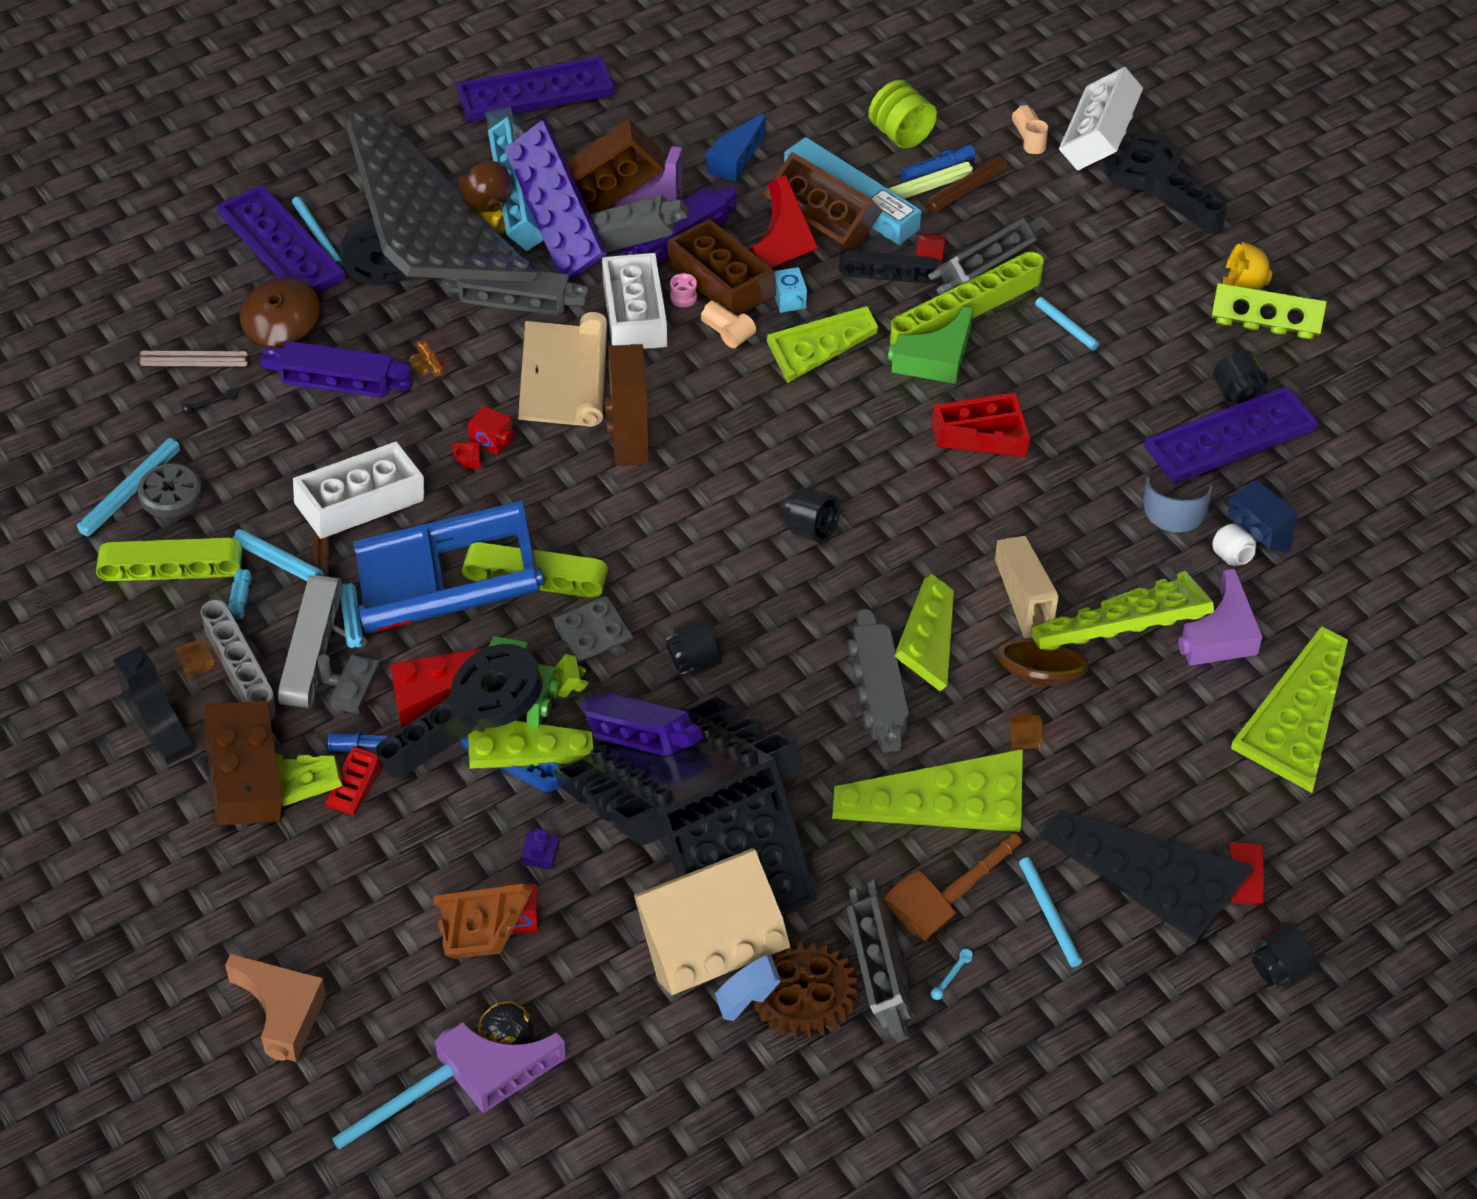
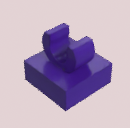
[521,829,560,869]

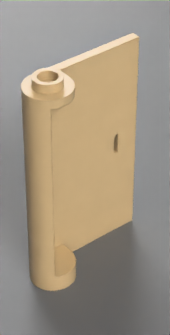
[518,312,607,427]

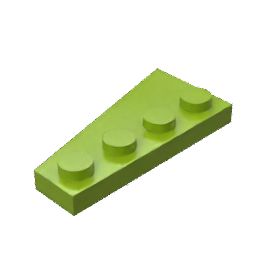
[894,573,954,691]

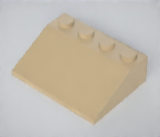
[634,848,790,995]

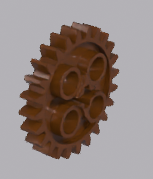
[752,942,859,1039]

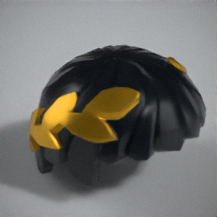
[478,1001,533,1045]

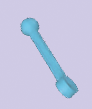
[931,949,973,1000]

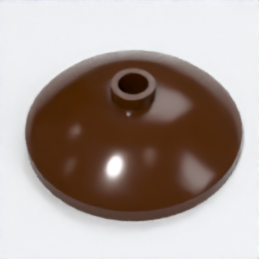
[240,277,321,348]
[997,639,1089,688]

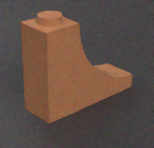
[225,954,326,1062]

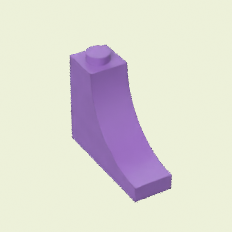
[615,146,682,207]
[1178,569,1262,666]
[435,1022,566,1114]

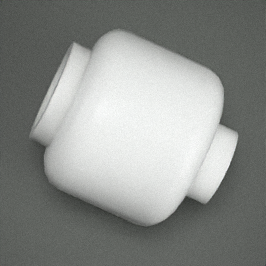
[1212,523,1256,567]

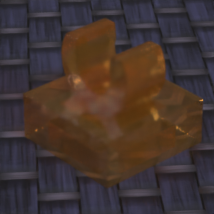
[409,338,445,377]
[174,638,215,678]
[1009,712,1042,751]

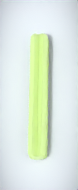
[887,162,973,199]

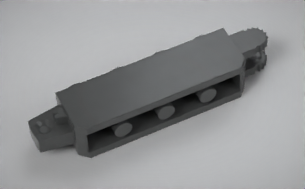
[590,195,689,252]
[928,217,1044,295]
[441,270,588,316]
[848,608,909,753]
[847,880,916,1043]

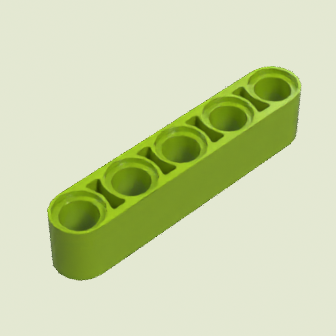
[96,538,243,581]
[462,542,608,598]

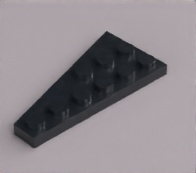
[1042,810,1255,943]

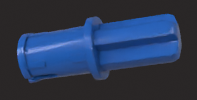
[328,731,388,754]

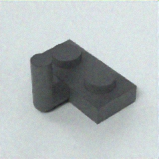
[317,654,380,714]

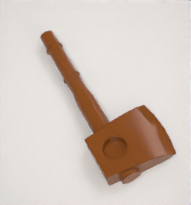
[883,834,1022,941]

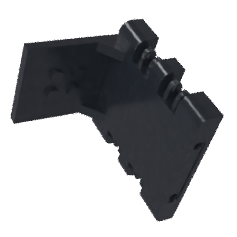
[554,697,817,917]

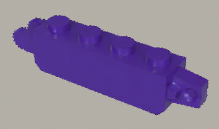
[619,186,736,264]
[260,341,413,398]
[581,693,703,756]

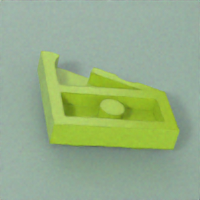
[275,754,343,806]

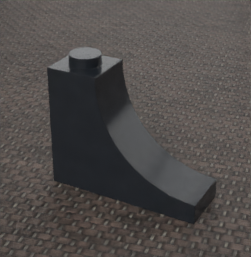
[113,646,195,765]

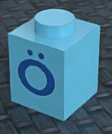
[774,267,807,313]

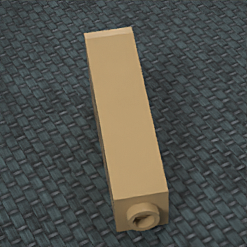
[995,536,1058,639]

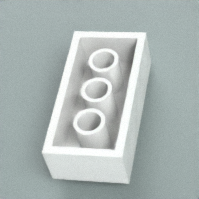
[1059,67,1143,171]
[602,253,667,349]
[293,442,424,539]

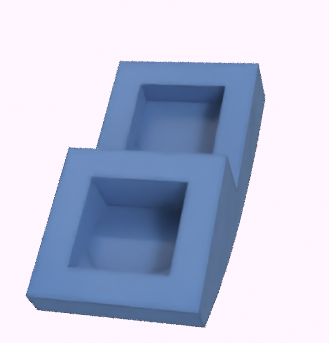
[715,955,781,1021]

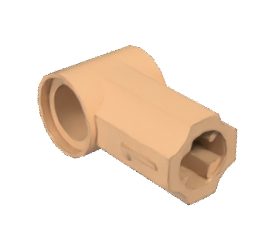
[1012,105,1048,154]
[701,301,756,348]

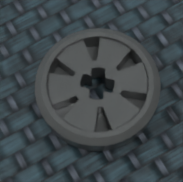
[137,463,203,518]

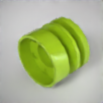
[868,80,937,149]

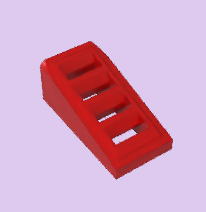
[325,747,382,816]

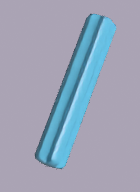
[340,583,363,648]

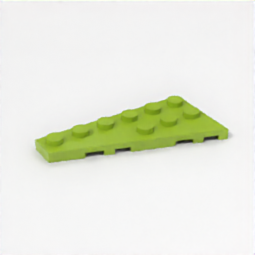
[1031,571,1214,650]
[1231,626,1348,793]

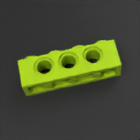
[1211,283,1327,340]

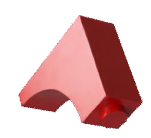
[748,175,818,269]

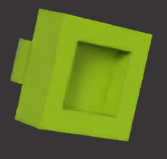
[555,654,588,698]

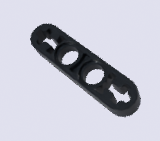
[838,250,942,284]

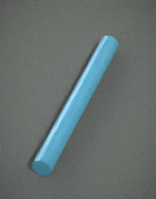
[292,197,343,267]
[1019,857,1082,967]
[332,1064,453,1150]

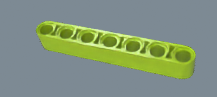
[890,252,1044,345]

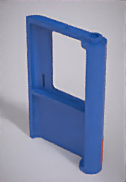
[353,501,545,634]

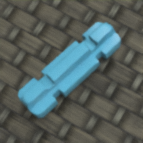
[228,569,252,621]

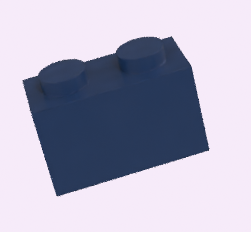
[1228,479,1298,553]

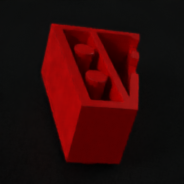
[931,392,1030,457]
[390,649,481,728]

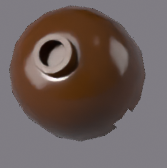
[458,161,513,212]

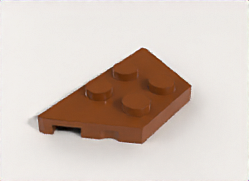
[433,883,532,959]

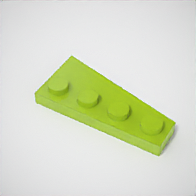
[767,306,878,383]
[468,721,593,769]

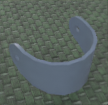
[1143,476,1212,532]

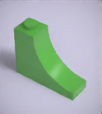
[888,306,973,384]

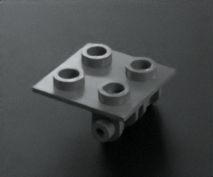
[553,596,633,662]

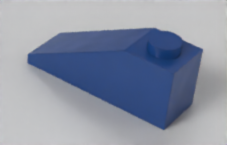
[705,114,766,182]

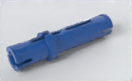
[900,144,975,182]

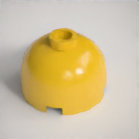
[1223,242,1272,290]

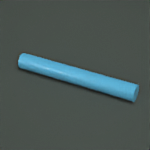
[1035,297,1099,351]

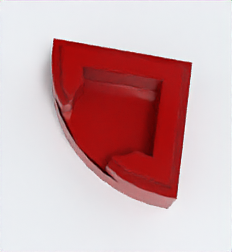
[452,442,481,469]

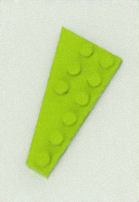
[832,749,1023,832]

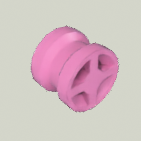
[670,273,697,307]

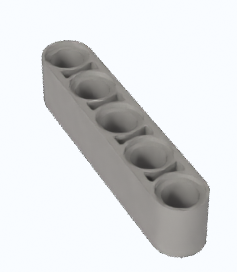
[278,575,342,708]
[201,600,277,721]

